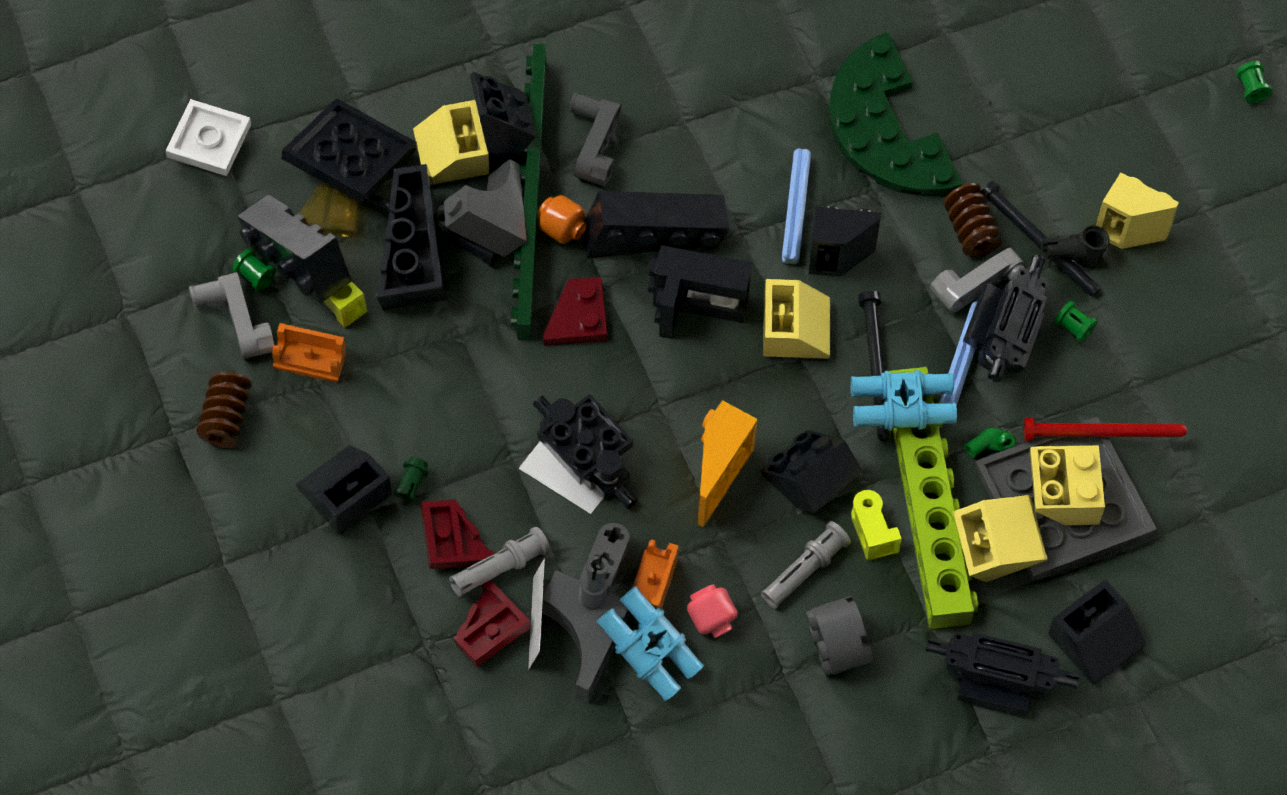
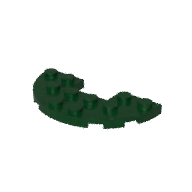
[829,32,963,196]

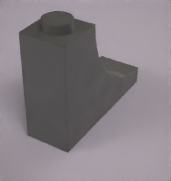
[444,159,527,257]
[542,570,631,703]

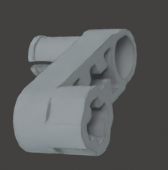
[930,248,1026,313]
[189,272,274,359]

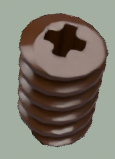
[944,183,1002,257]
[196,372,252,449]

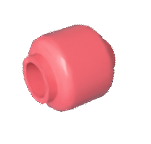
[687,584,738,638]

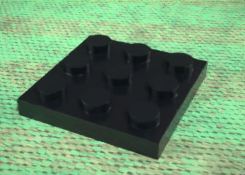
[281,98,417,204]

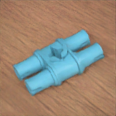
[850,370,957,431]
[596,586,704,701]

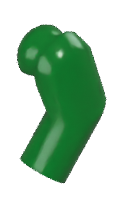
[964,428,1016,458]

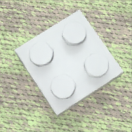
[166,99,251,176]

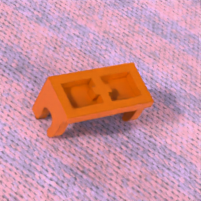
[272,323,346,383]
[632,540,679,610]

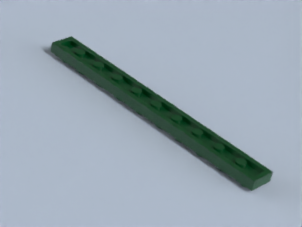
[511,44,546,340]

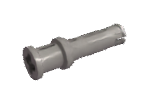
[761,521,851,609]
[449,526,550,597]

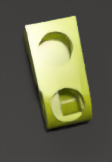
[324,282,368,328]
[851,490,902,561]

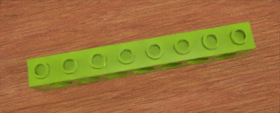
[889,367,978,629]

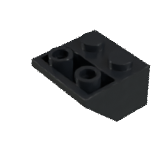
[470,71,536,162]
[808,206,881,277]
[760,430,863,513]
[296,445,392,534]
[1048,579,1146,685]

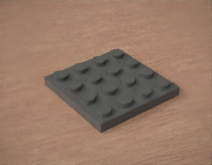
[974,416,1157,581]

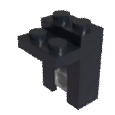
[648,245,752,339]

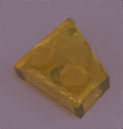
[299,182,359,237]

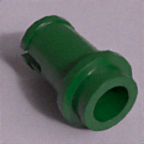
[394,456,429,502]

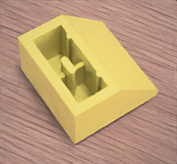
[413,100,489,185]
[1096,173,1179,249]
[763,279,830,359]
[1030,445,1105,525]
[953,495,1048,582]

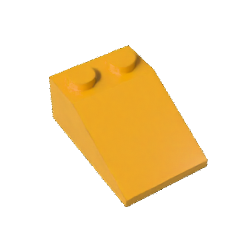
[698,400,758,528]

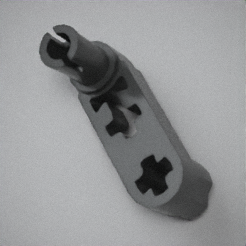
[569,92,622,187]
[578,523,630,608]

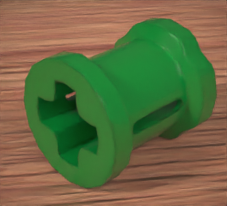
[1235,61,1273,103]
[232,249,276,292]
[1054,301,1098,344]

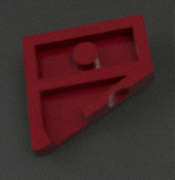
[543,277,607,346]
[420,500,495,569]
[454,580,531,668]

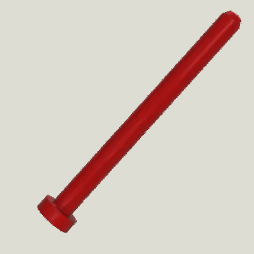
[1023,418,1187,441]

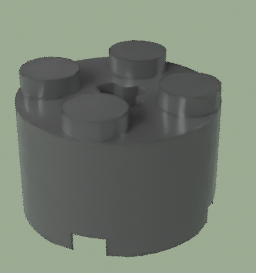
[806,596,873,676]

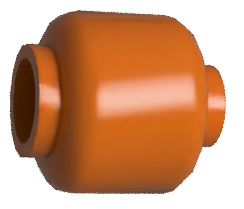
[537,195,587,244]

